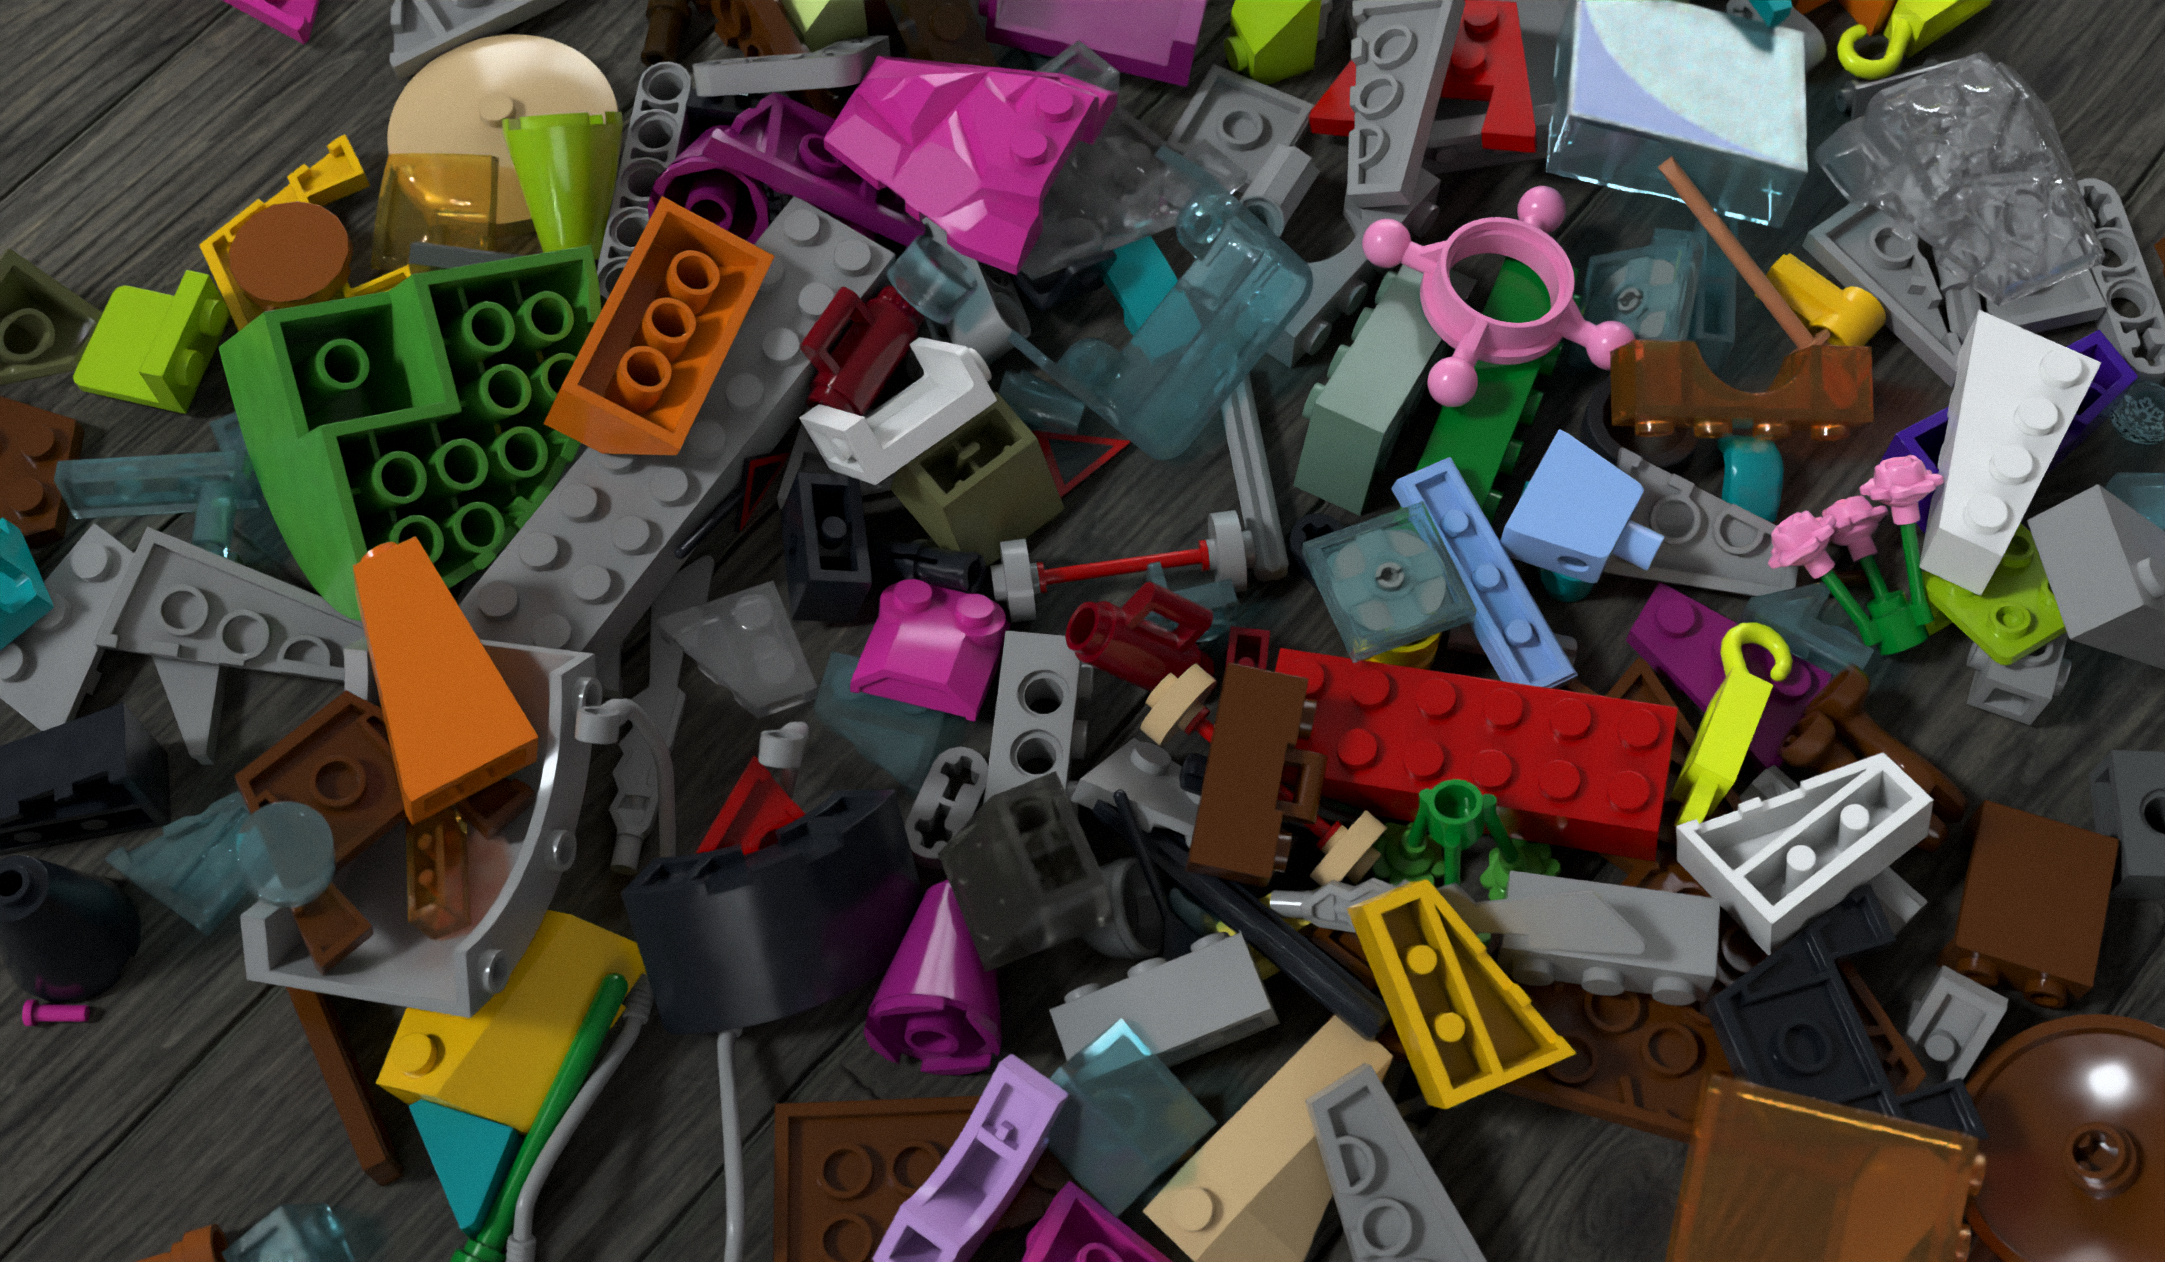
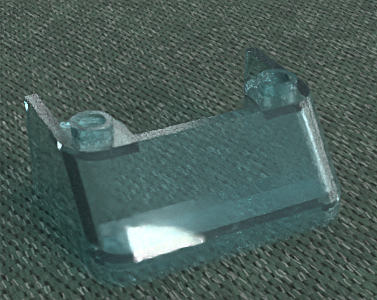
[1007,145,1313,460]

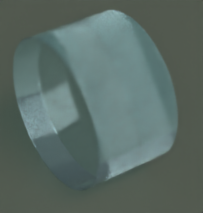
[887,235,978,324]
[235,802,336,907]

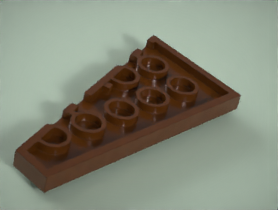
[773,1087,1195,1262]

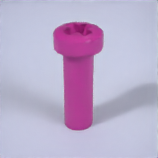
[22,999,90,1026]

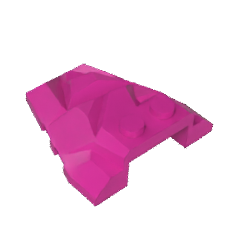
[824,56,1118,275]

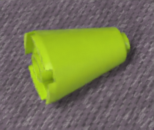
[502,111,623,261]

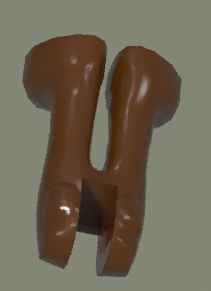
[1777,664,1969,854]

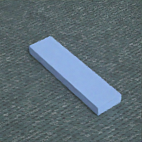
[1391,457,1578,689]

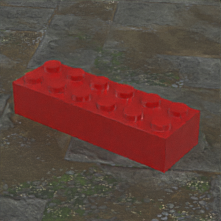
[1275,648,1678,862]

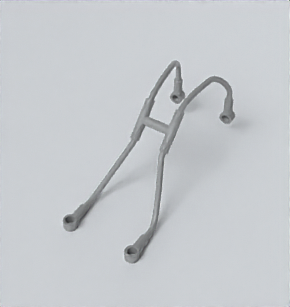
[506,699,810,1262]

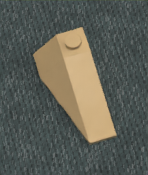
[1143,1015,1394,1262]

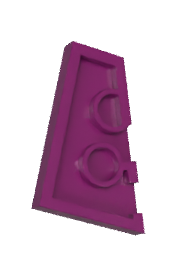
[1626,582,1832,775]

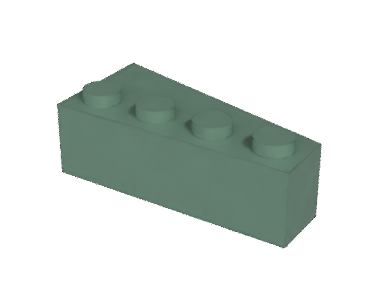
[1293,265,1477,516]

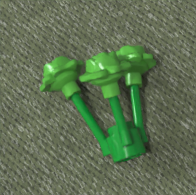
[1372,779,1562,946]

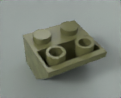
[890,392,1065,570]

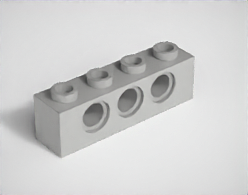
[975,631,1095,904]

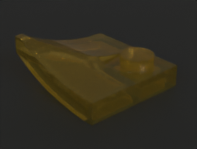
[371,153,499,271]

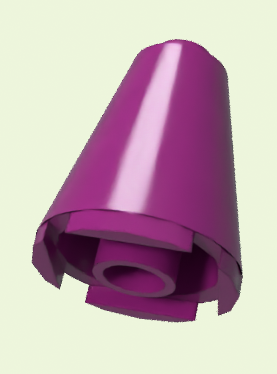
[647,125,770,245]
[863,878,1002,1075]

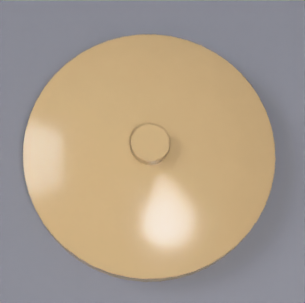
[387,34,622,237]

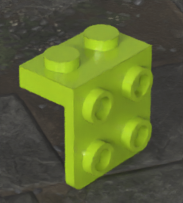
[73,270,231,414]
[1910,523,2067,665]

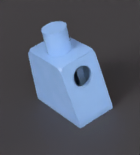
[1500,429,1665,583]

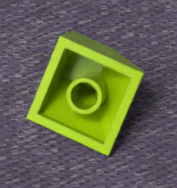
[1224,0,1322,85]

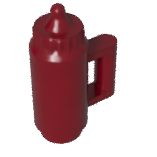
[799,282,925,416]
[1065,582,1217,693]

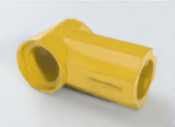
[1754,253,1886,364]

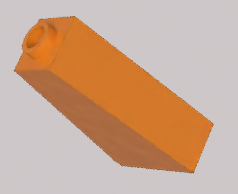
[353,536,538,825]

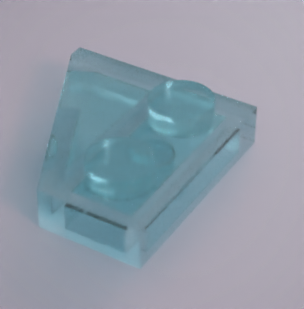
[105,790,271,937]

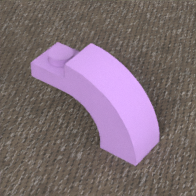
[872,1054,1070,1262]

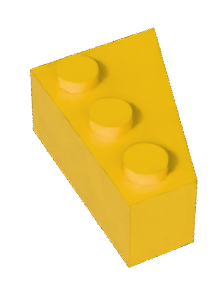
[1346,879,1577,1109]

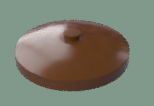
[1947,1014,2165,1262]

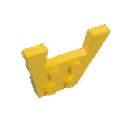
[199,135,411,331]

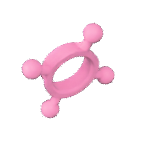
[1362,186,1636,407]

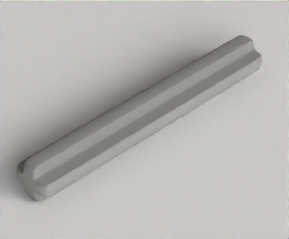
[1214,358,1289,582]

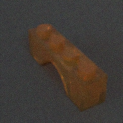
[1610,340,1874,441]

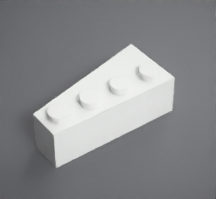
[1919,310,2102,596]

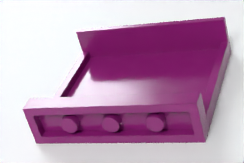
[978,0,1208,87]

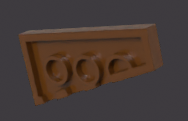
[691,0,842,120]

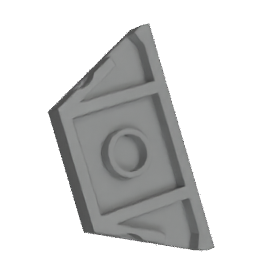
[390,0,567,81]

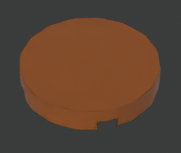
[229,201,354,311]

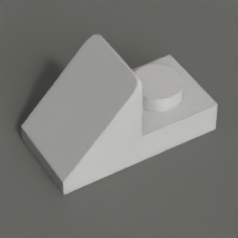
[1899,965,2008,1091]

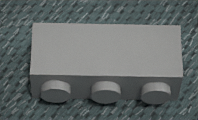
[1497,871,1720,1005]
[1049,932,1280,1091]

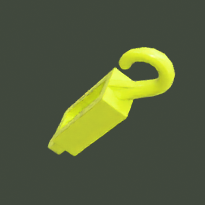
[1837,0,1992,80]
[1670,622,1793,826]

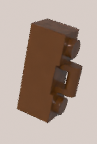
[1185,662,1328,887]

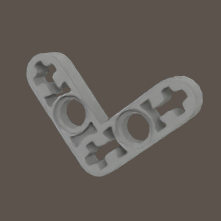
[693,35,891,96]

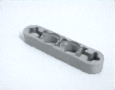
[2059,178,2165,390]

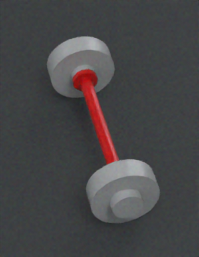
[990,510,1256,623]

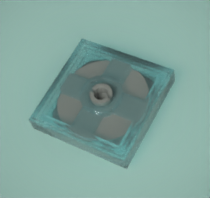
[1568,238,1704,372]
[1302,501,1477,663]

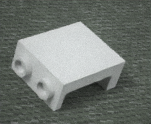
[799,337,997,485]

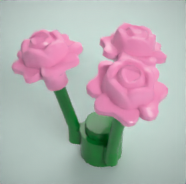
[1768,454,1944,655]

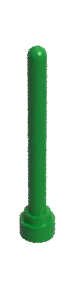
[450,973,628,1262]

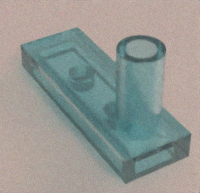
[53,450,262,558]

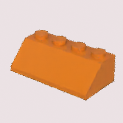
[544,196,775,455]

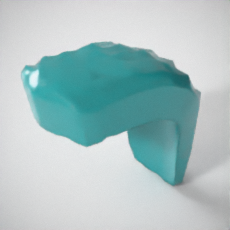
[1717,435,1784,522]

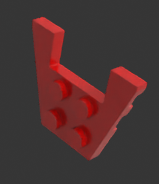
[1309,0,1537,153]

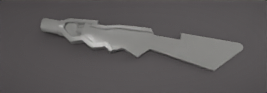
[609,555,715,875]
[1270,878,1647,955]

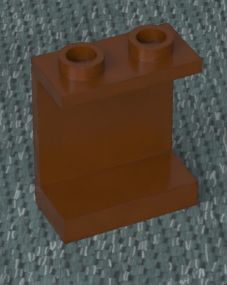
[1935,800,2119,1008]

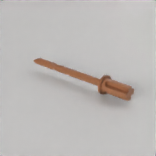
[1658,156,1869,415]

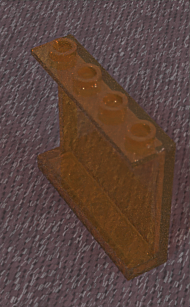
[1664,1070,1985,1262]

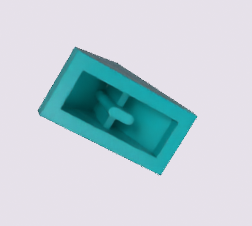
[408,1099,524,1239]

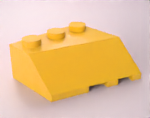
[376,910,647,1136]

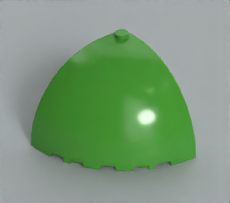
[218,245,601,622]

